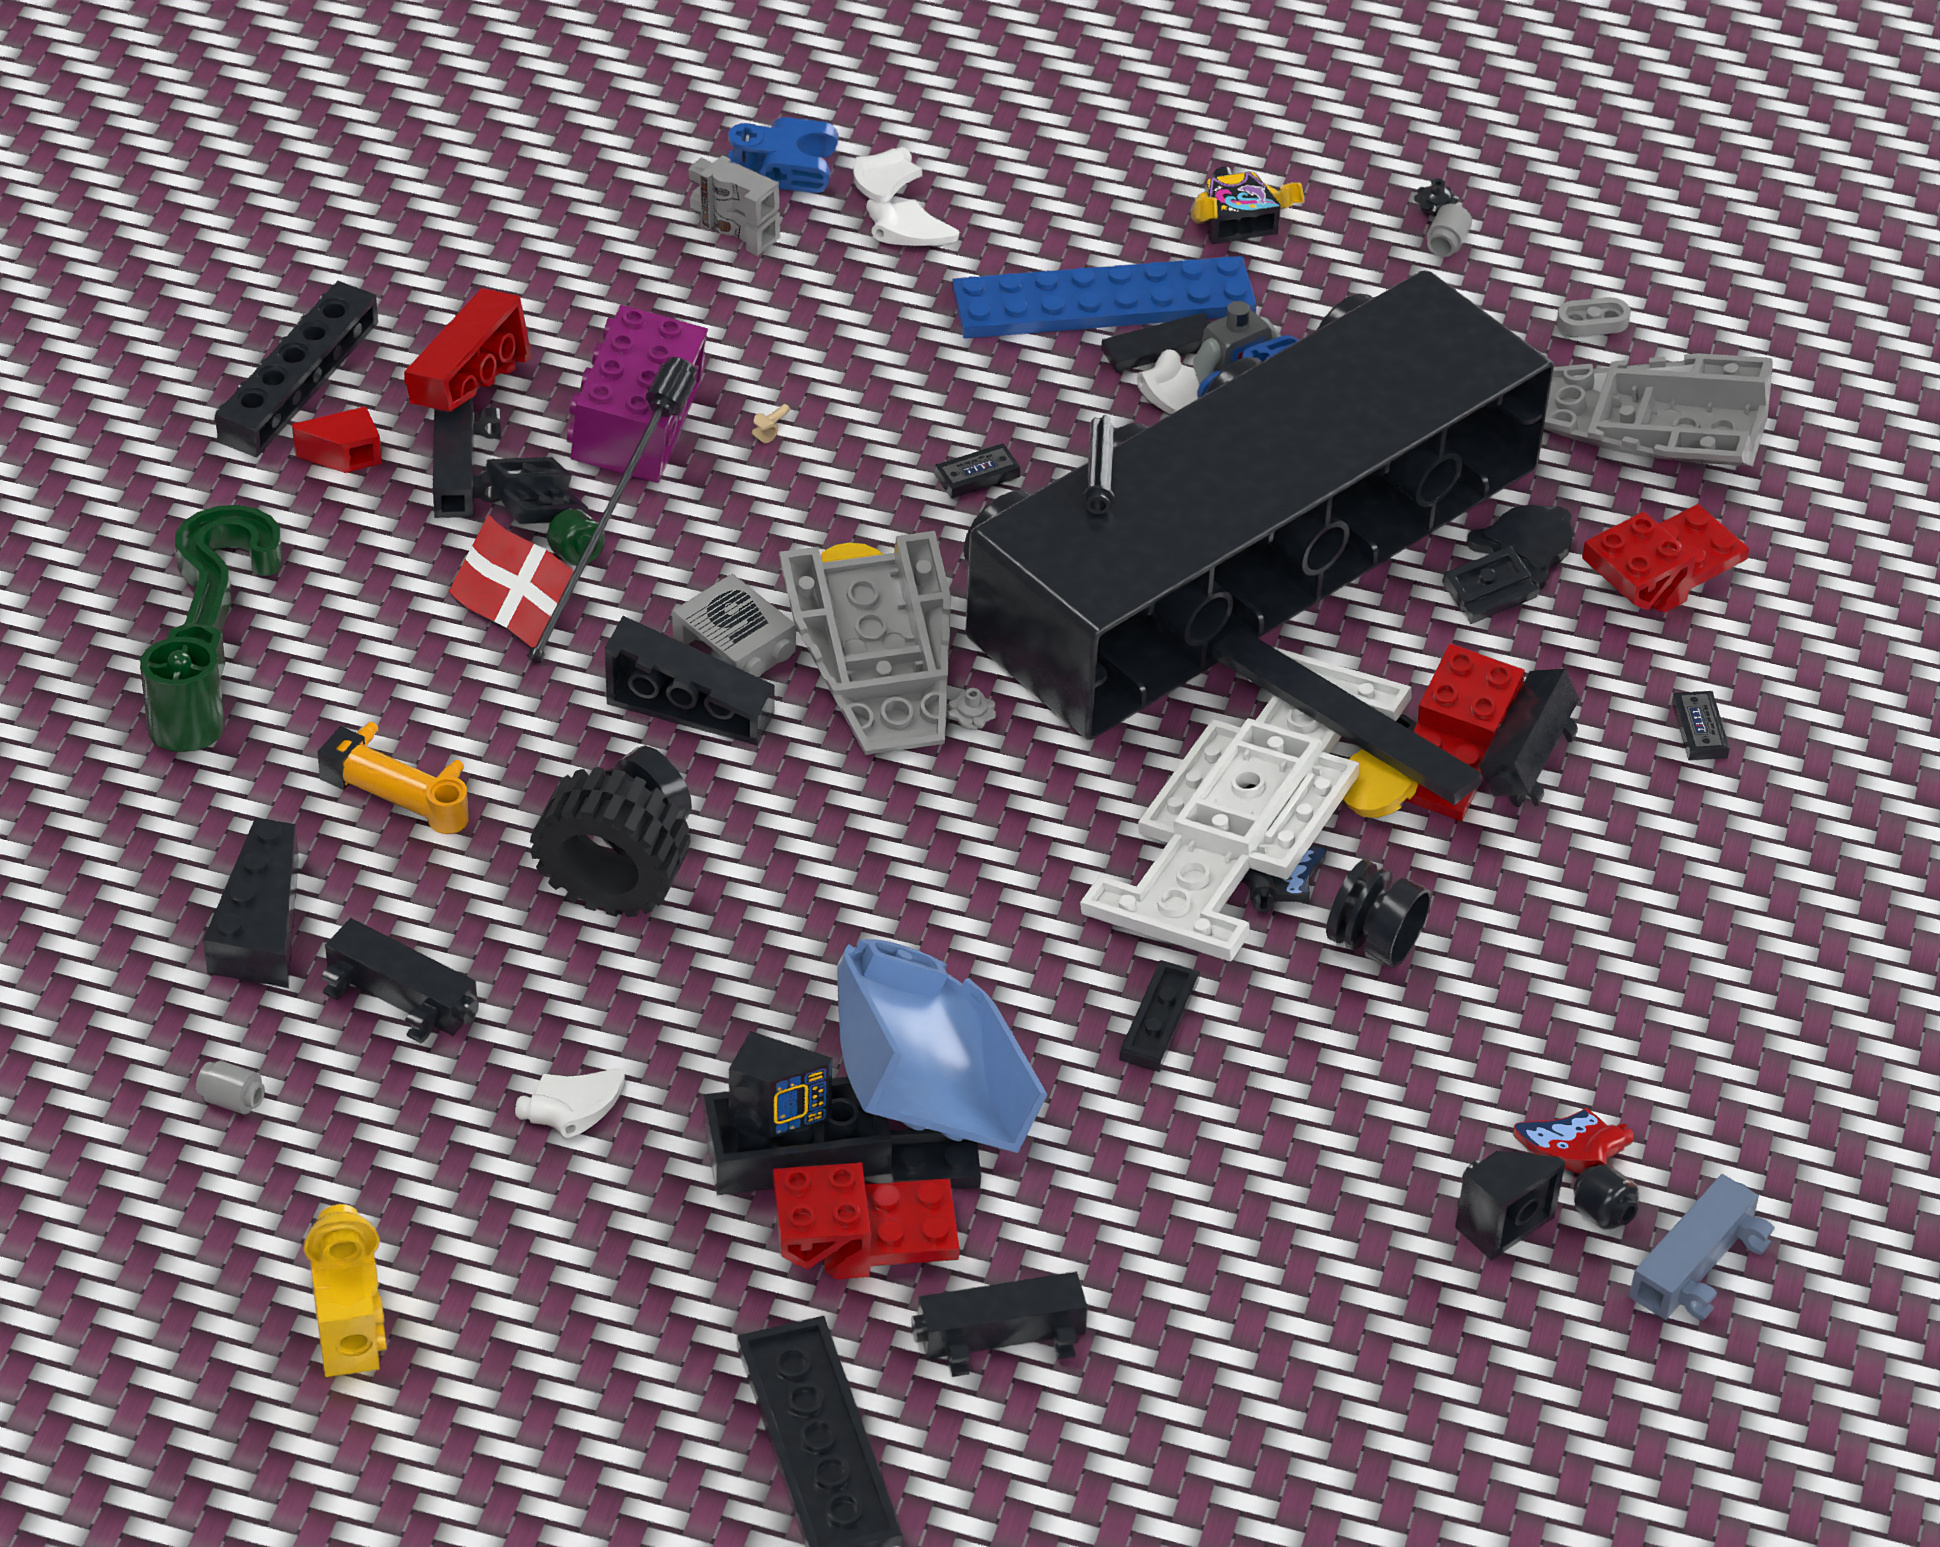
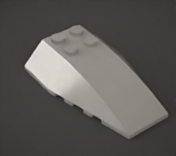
[1544,353,1773,466]
[779,531,951,755]

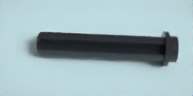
[1082,415,1114,514]

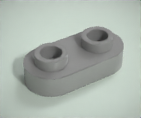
[1556,297,1631,337]

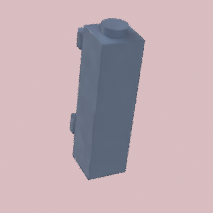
[1629,1173,1775,1321]

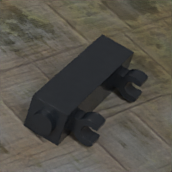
[432,397,501,518]
[1479,668,1579,807]
[321,918,479,1043]
[911,1271,1088,1377]

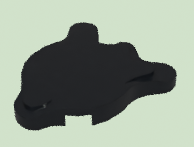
[1466,505,1573,589]

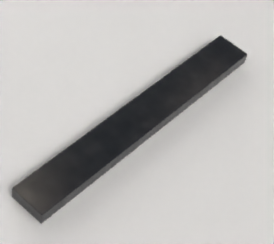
[1212,627,1482,805]

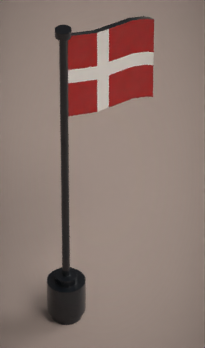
[449,357,697,663]

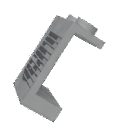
[672,573,796,677]

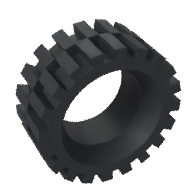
[530,767,690,917]

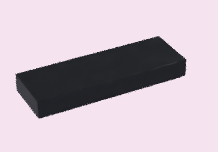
[1101,313,1210,373]
[1119,960,1200,1072]

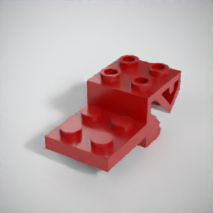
[1582,504,1750,613]
[1404,643,1525,821]
[773,1163,960,1280]

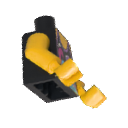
[1191,166,1305,245]

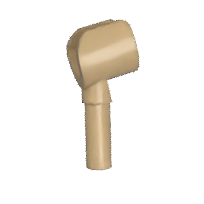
[752,404,790,443]

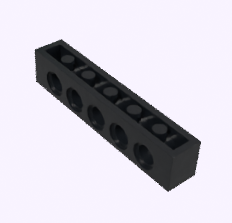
[214,281,378,458]

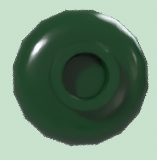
[547,508,605,566]

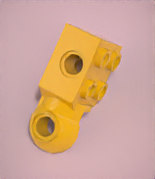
[303,1204,387,1377]

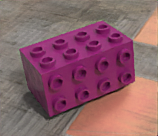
[566,305,708,483]

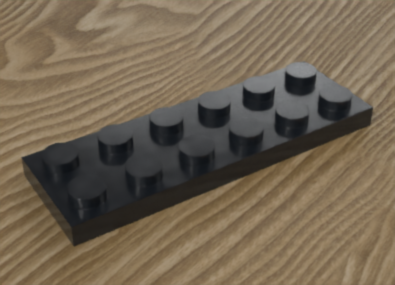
[737,1315,903,1547]

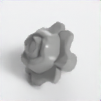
[948,688,996,730]

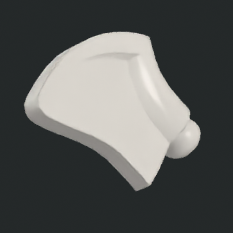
[854,147,922,203]
[866,199,959,246]
[1137,350,1199,414]
[515,1069,625,1138]

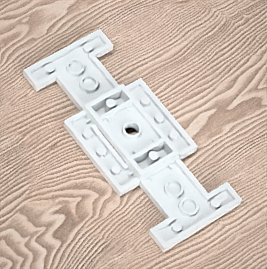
[1080,647,1412,962]

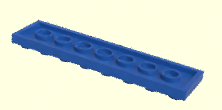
[952,256,1257,339]

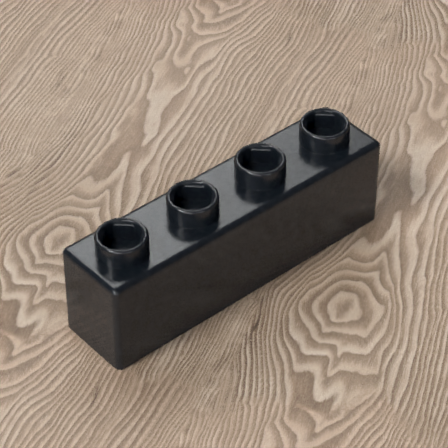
[963,270,1554,740]

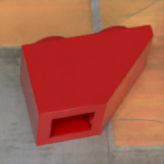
[292,406,382,473]

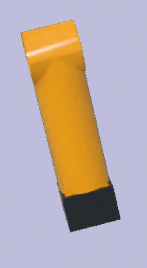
[317,722,469,834]

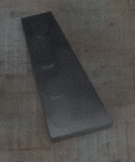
[605,616,775,746]
[203,817,299,988]

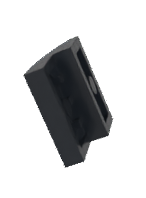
[486,457,588,524]

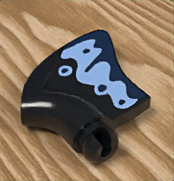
[1241,846,1326,913]

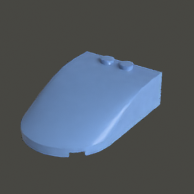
[837,939,1047,1153]

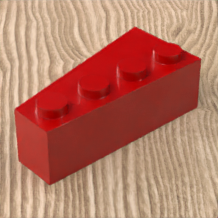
[404,288,532,412]

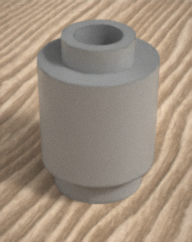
[1427,204,1472,257]
[196,1061,265,1114]

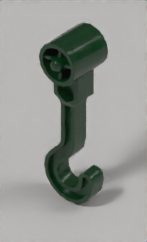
[140,505,282,752]

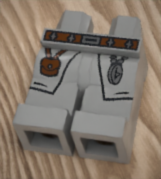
[689,155,780,257]

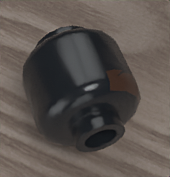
[1573,1165,1639,1230]

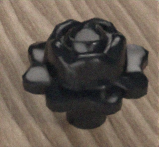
[1414,178,1459,217]

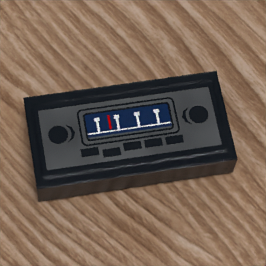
[934,443,1021,499]
[1672,690,1730,760]

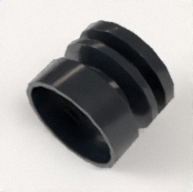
[601,745,692,856]
[1326,860,1432,969]

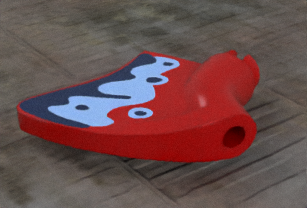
[1513,1108,1634,1174]

